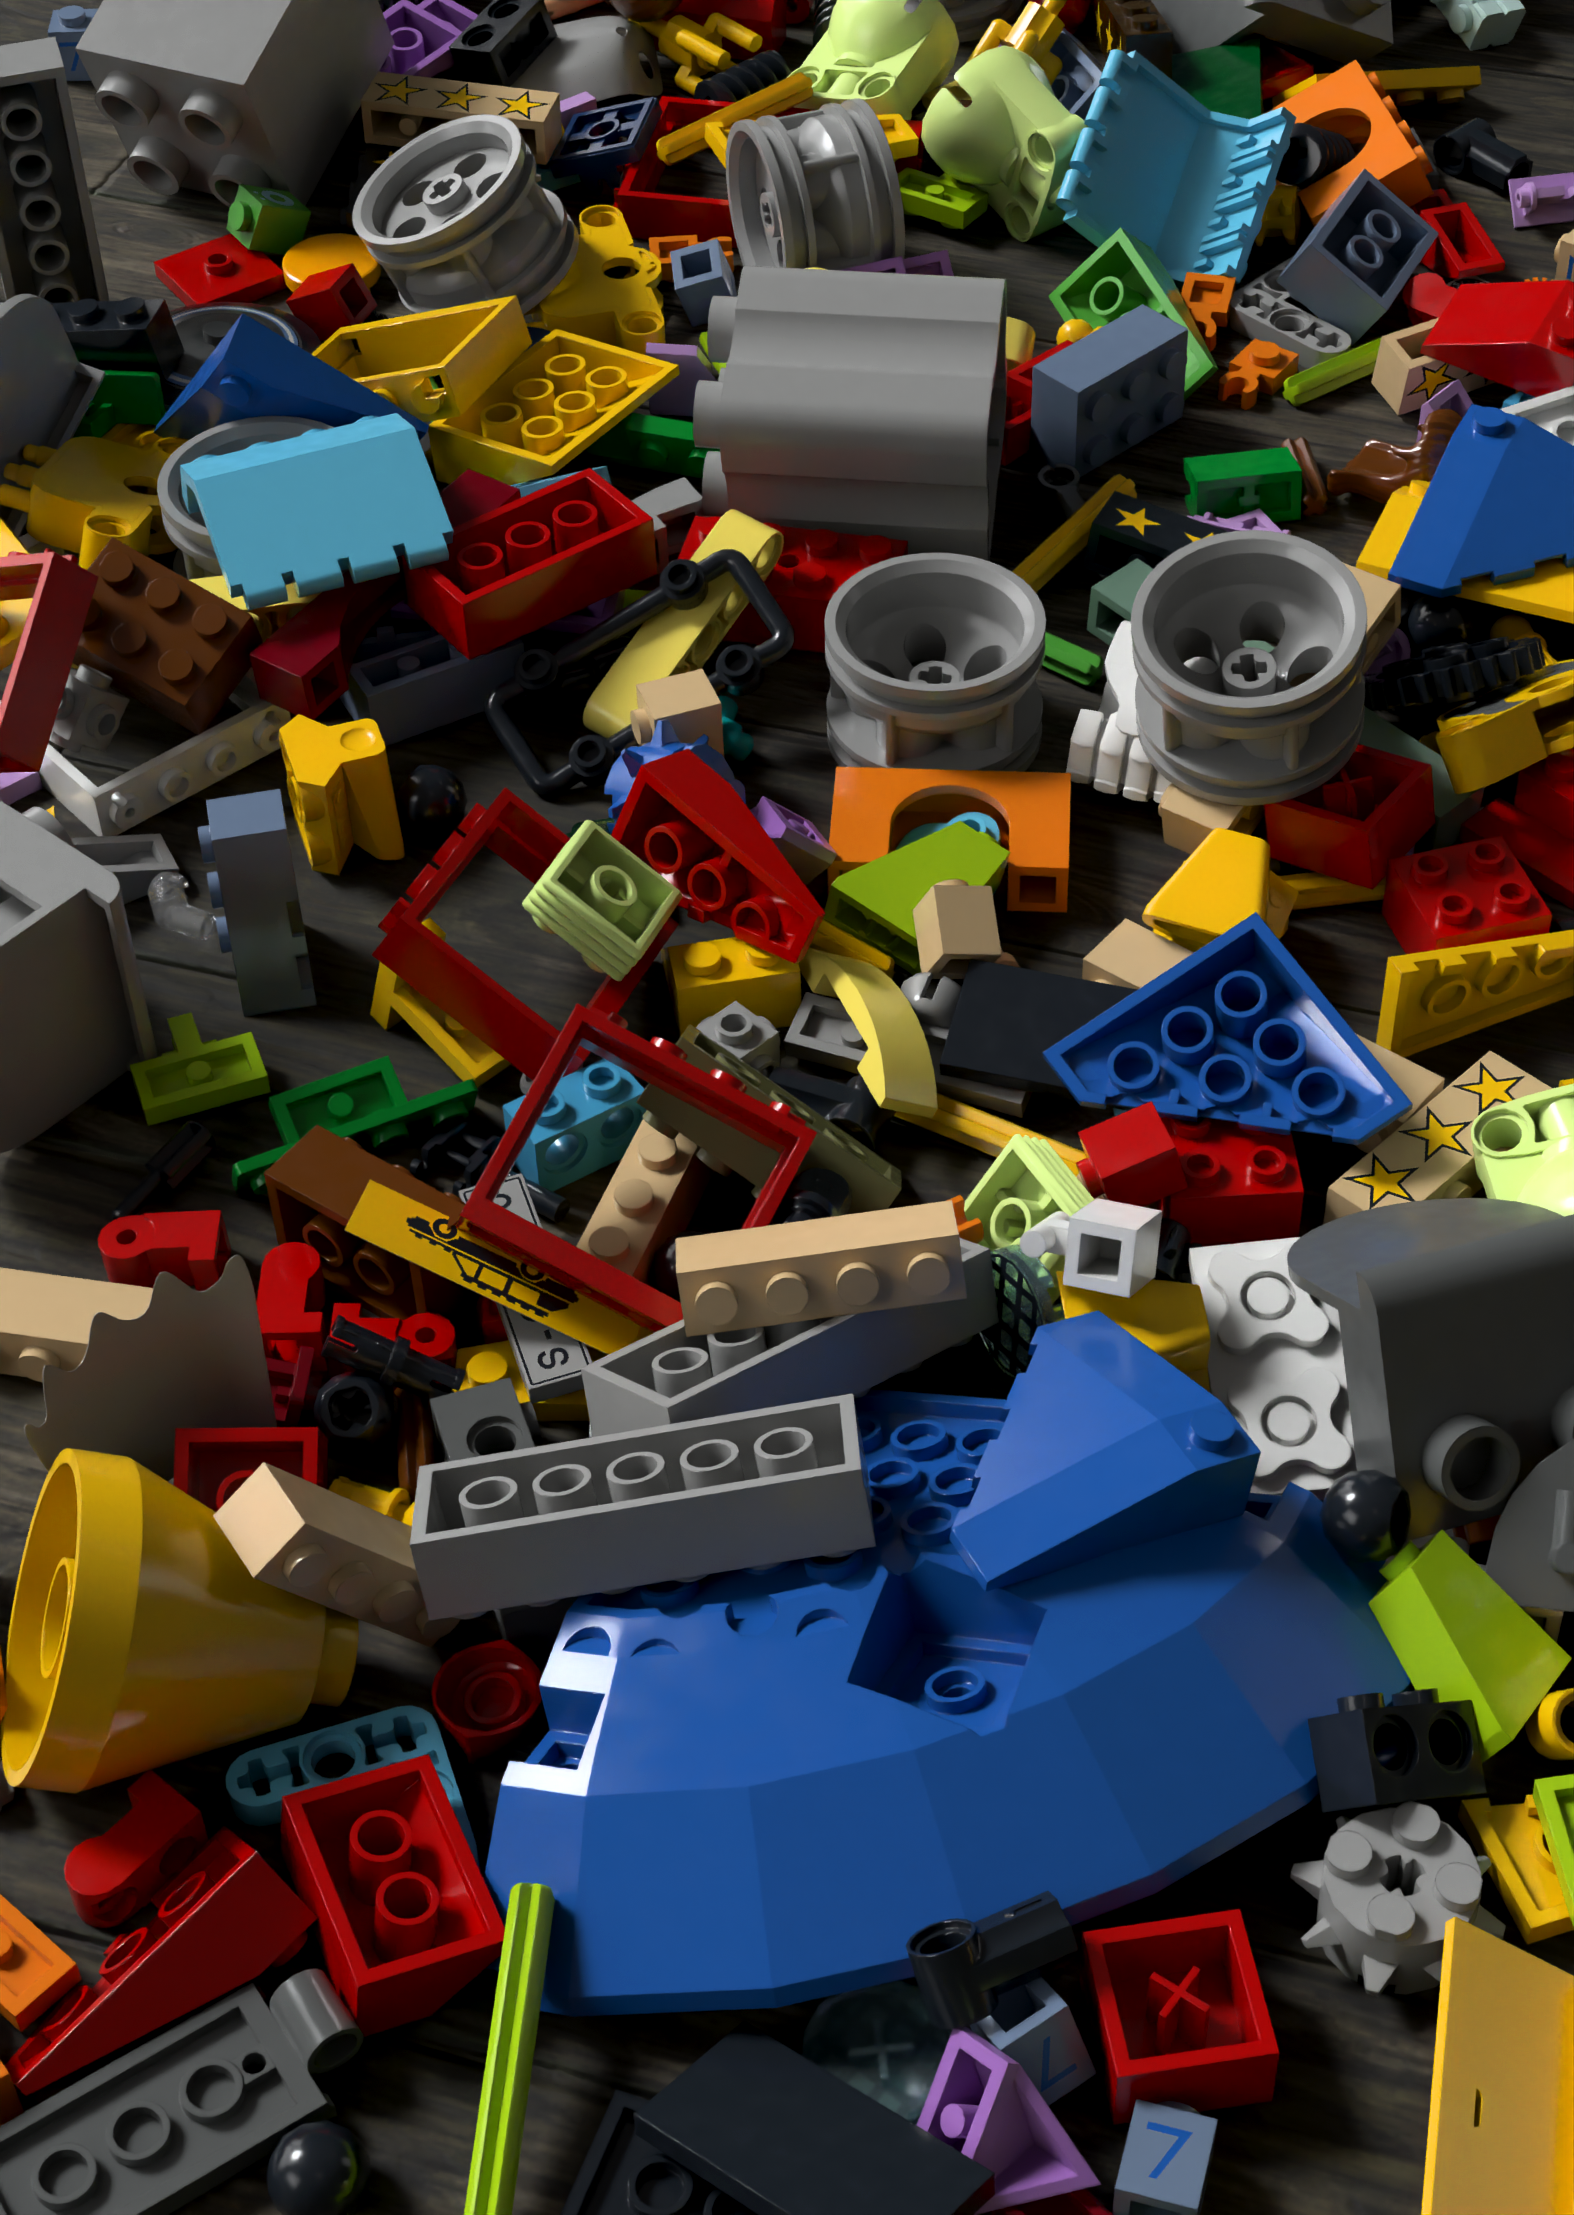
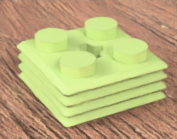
[522,820,682,981]
[964,1134,1095,1320]

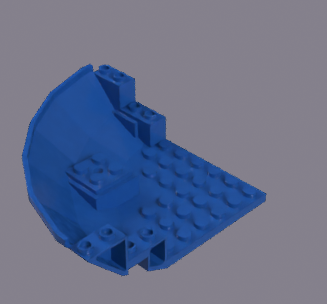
[484,1389,1415,2017]

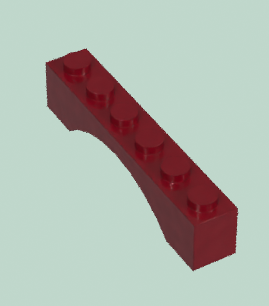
[249,469,521,720]

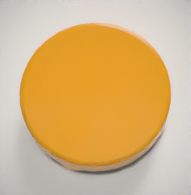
[282,233,381,293]

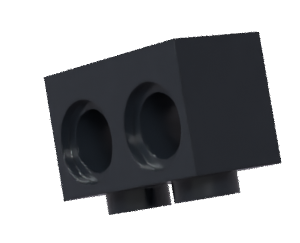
[449,0,558,87]
[1308,1688,1487,1813]

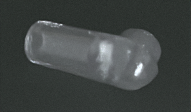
[147,871,216,941]

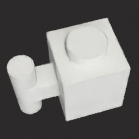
[1020,1198,1162,1298]

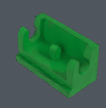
[1184,447,1302,523]

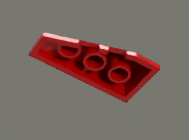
[611,749,826,964]
[4,1826,317,2096]

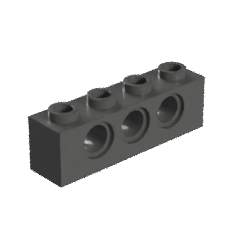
[430,1377,579,1653]

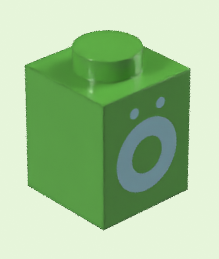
[226,184,311,255]

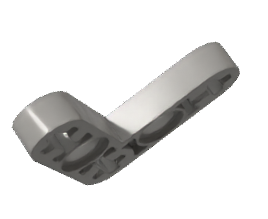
[1228,256,1352,369]

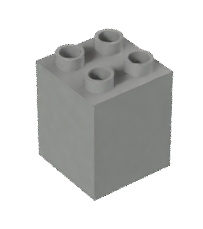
[75,0,394,207]

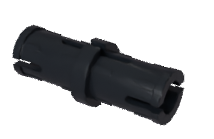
[320,1315,465,1402]

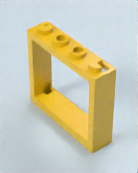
[312,295,532,422]

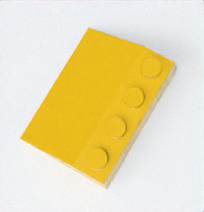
[428,329,680,485]
[1356,480,1574,624]

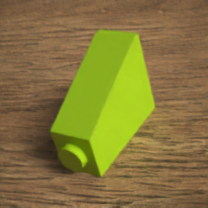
[824,821,1011,975]
[1368,1530,1572,1763]

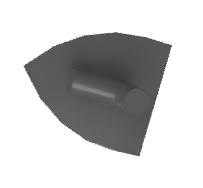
[1486,1439,1574,1612]

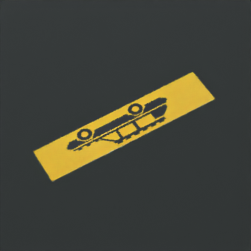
[344,1179,640,1355]

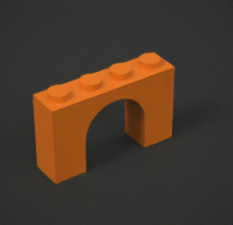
[1264,60,1434,227]
[827,767,1071,912]

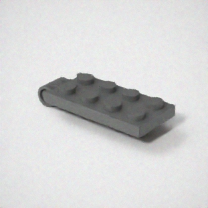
[0,1969,364,2215]

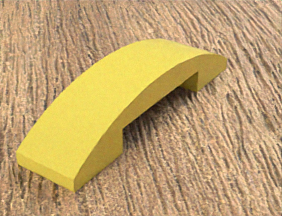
[798,948,938,1118]

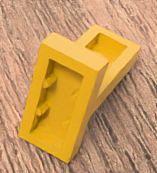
[370,917,511,1088]

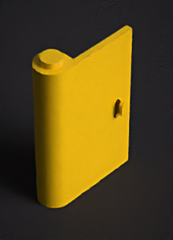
[1421,1916,1574,2215]

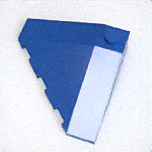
[153,313,429,441]
[1388,404,1574,598]
[1042,912,1413,1145]
[949,1310,1261,1592]

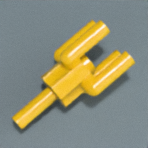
[965,0,1067,86]
[634,13,762,96]

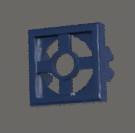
[548,97,663,196]

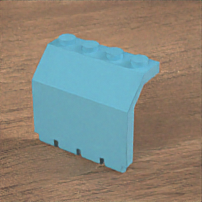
[1056,49,1297,289]
[180,413,453,611]

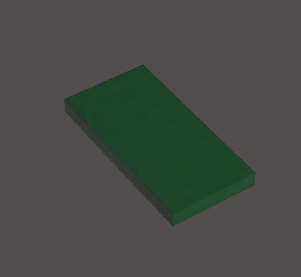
[1172,37,1264,119]

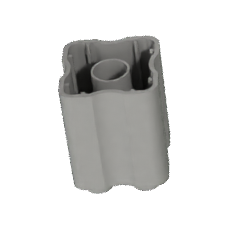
[693,266,1007,561]

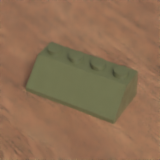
[636,1024,901,1214]

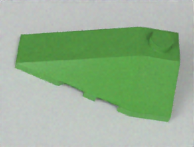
[1048,227,1218,401]

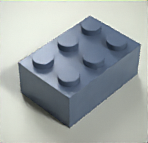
[1276,168,1439,346]
[1030,304,1188,477]

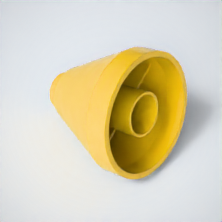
[0,1448,359,1793]

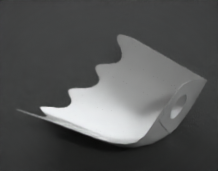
[510,15,663,102]
[24,1255,277,1481]

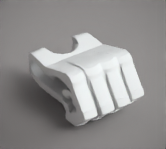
[1066,620,1218,803]

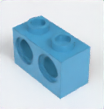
[503,1058,646,1192]

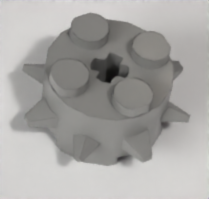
[1290,1801,1506,1997]

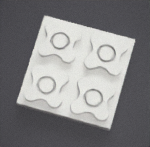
[1189,1237,1357,1500]

